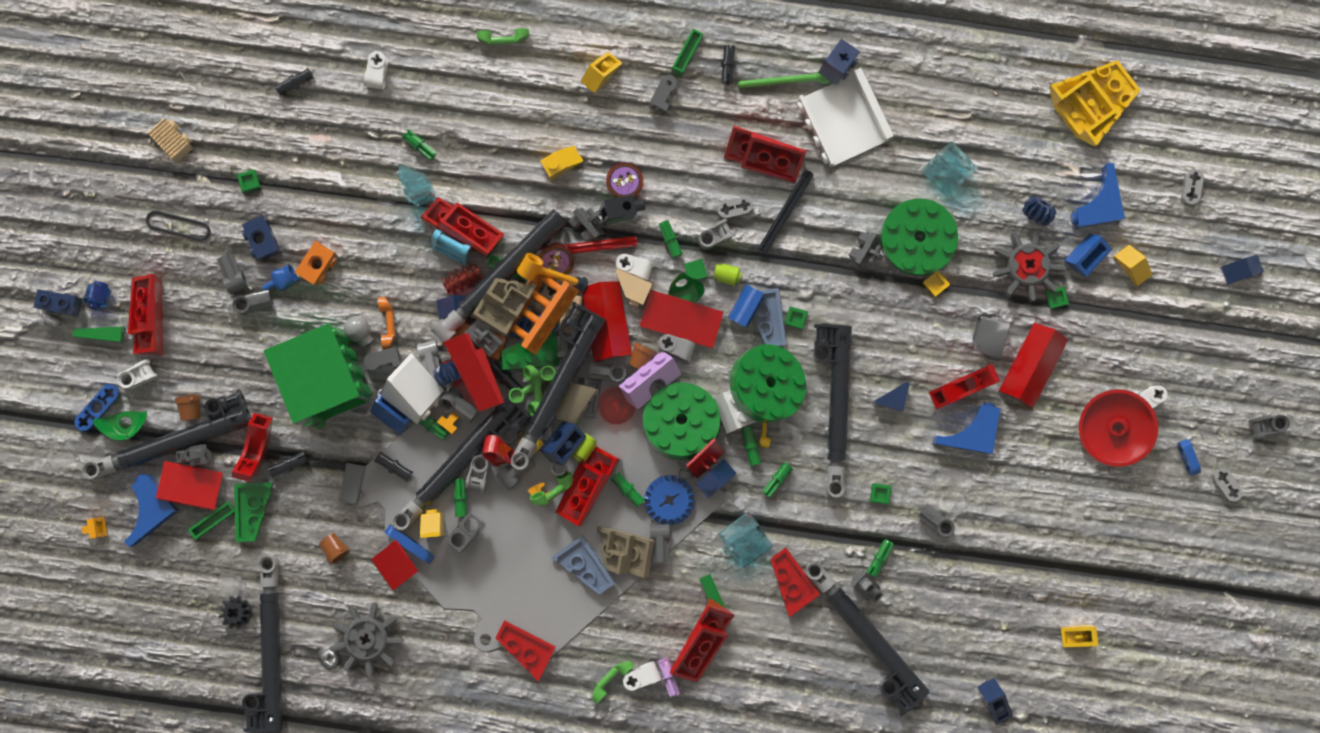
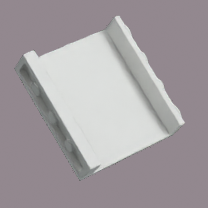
[797,68,894,168]

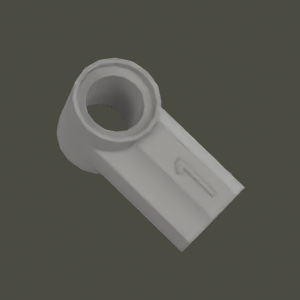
[417,340,441,379]

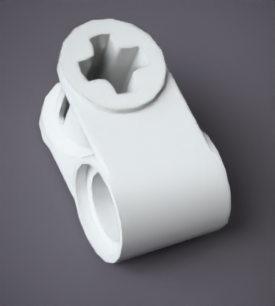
[364,51,388,90]
[616,254,654,281]
[117,359,158,390]
[1139,386,1167,408]
[623,661,661,691]

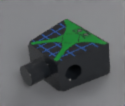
[599,195,646,226]

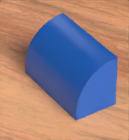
[1064,233,1112,277]
[728,284,766,328]
[370,395,412,435]

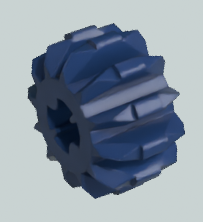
[1022,196,1057,226]
[433,361,462,386]

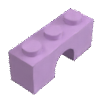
[619,351,681,410]

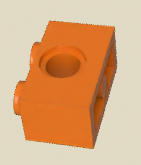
[294,240,338,287]

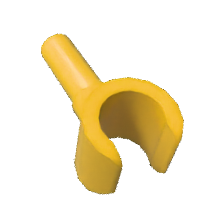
[759,423,771,449]

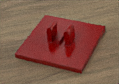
[686,439,725,479]
[371,540,418,590]

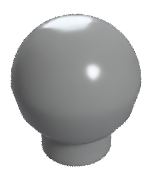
[343,316,373,348]

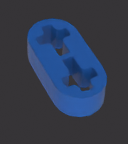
[1177,439,1201,476]

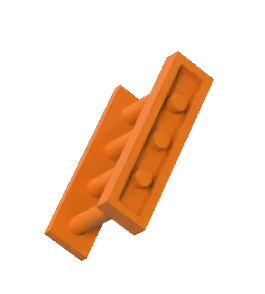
[507,266,579,355]

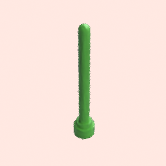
[738,71,829,88]

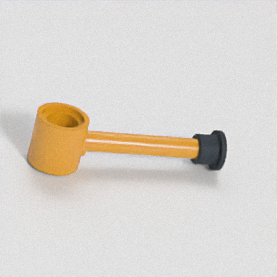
[517,253,588,292]

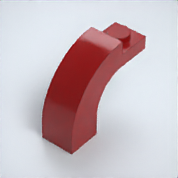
[928,364,1000,410]
[232,413,273,482]

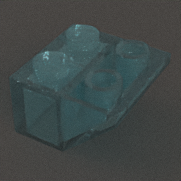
[921,141,978,198]
[396,164,437,207]
[718,511,773,569]

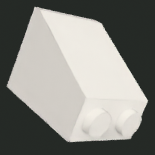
[381,354,444,424]

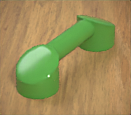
[476,28,530,46]
[509,365,556,404]
[523,365,542,417]
[530,471,573,506]
[592,661,634,704]

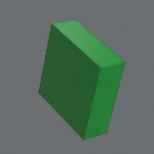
[237,169,261,194]
[684,259,708,280]
[1045,286,1069,310]
[784,306,808,330]
[869,483,892,505]

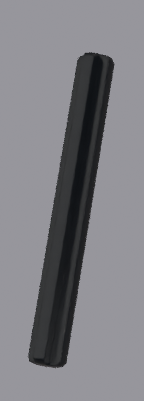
[758,170,814,254]

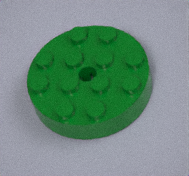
[880,198,958,276]
[730,344,806,423]
[643,382,720,461]

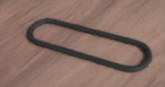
[146,211,210,241]

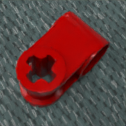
[482,435,515,467]

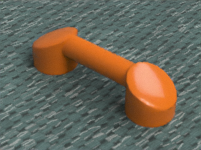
[378,297,395,350]

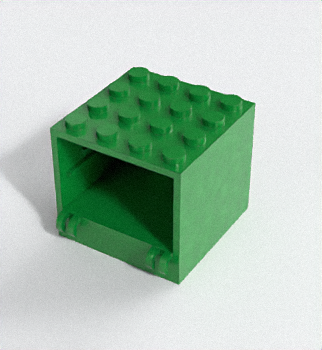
[263,323,373,429]

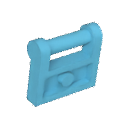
[431,229,471,266]

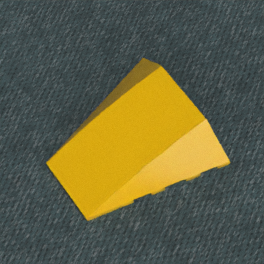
[1049,60,1140,146]

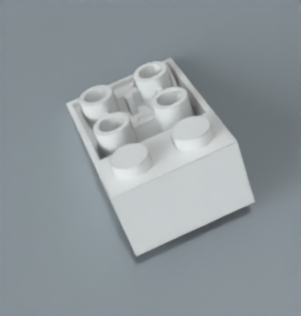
[713,381,770,434]

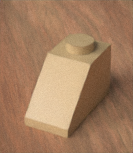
[616,269,653,308]

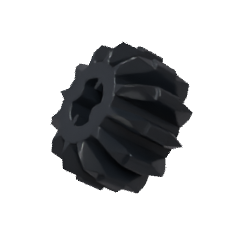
[218,596,252,629]

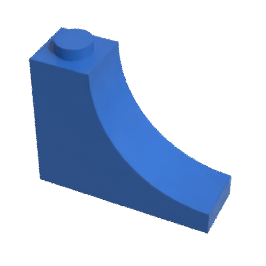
[1070,163,1125,230]
[933,402,1000,454]
[124,474,180,547]

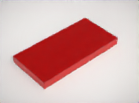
[640,290,724,348]

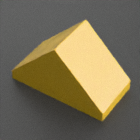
[1113,245,1153,286]
[1061,624,1099,647]

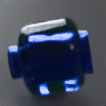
[83,281,112,311]

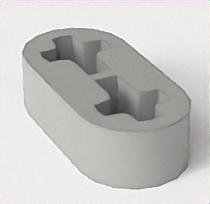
[1181,169,1204,206]
[717,197,753,219]
[1212,468,1243,501]

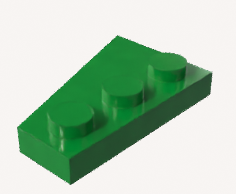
[500,331,559,370]
[234,482,274,542]

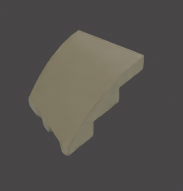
[472,278,537,337]
[541,382,599,424]
[597,526,655,578]

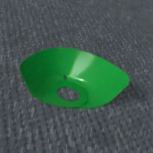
[668,273,705,303]
[93,411,147,440]

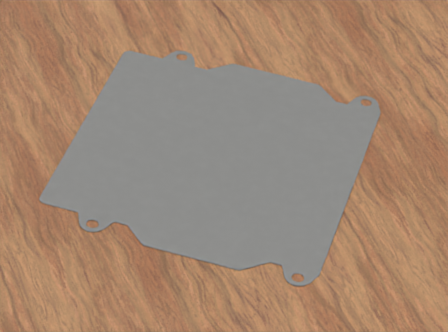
[351,303,725,671]

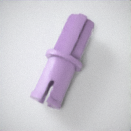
[657,657,680,697]

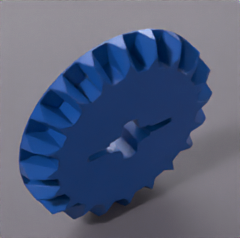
[644,475,695,525]

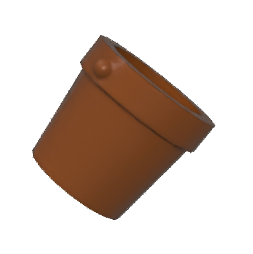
[628,342,658,369]
[175,395,201,420]
[319,533,350,565]

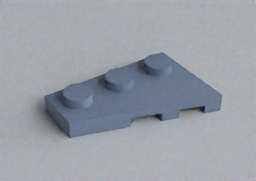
[753,288,787,346]
[551,535,616,595]

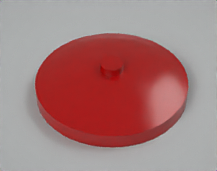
[1079,389,1158,467]

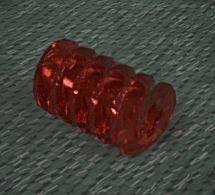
[441,261,484,296]

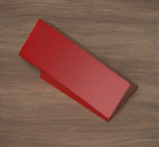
[724,125,806,183]
[420,197,504,258]
[127,274,163,356]
[582,281,632,362]
[998,322,1068,409]
[444,332,504,411]
[556,446,621,527]
[669,599,735,682]

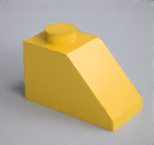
[580,52,622,93]
[540,145,584,181]
[420,509,445,538]

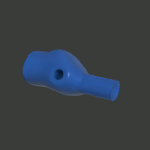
[262,264,299,291]

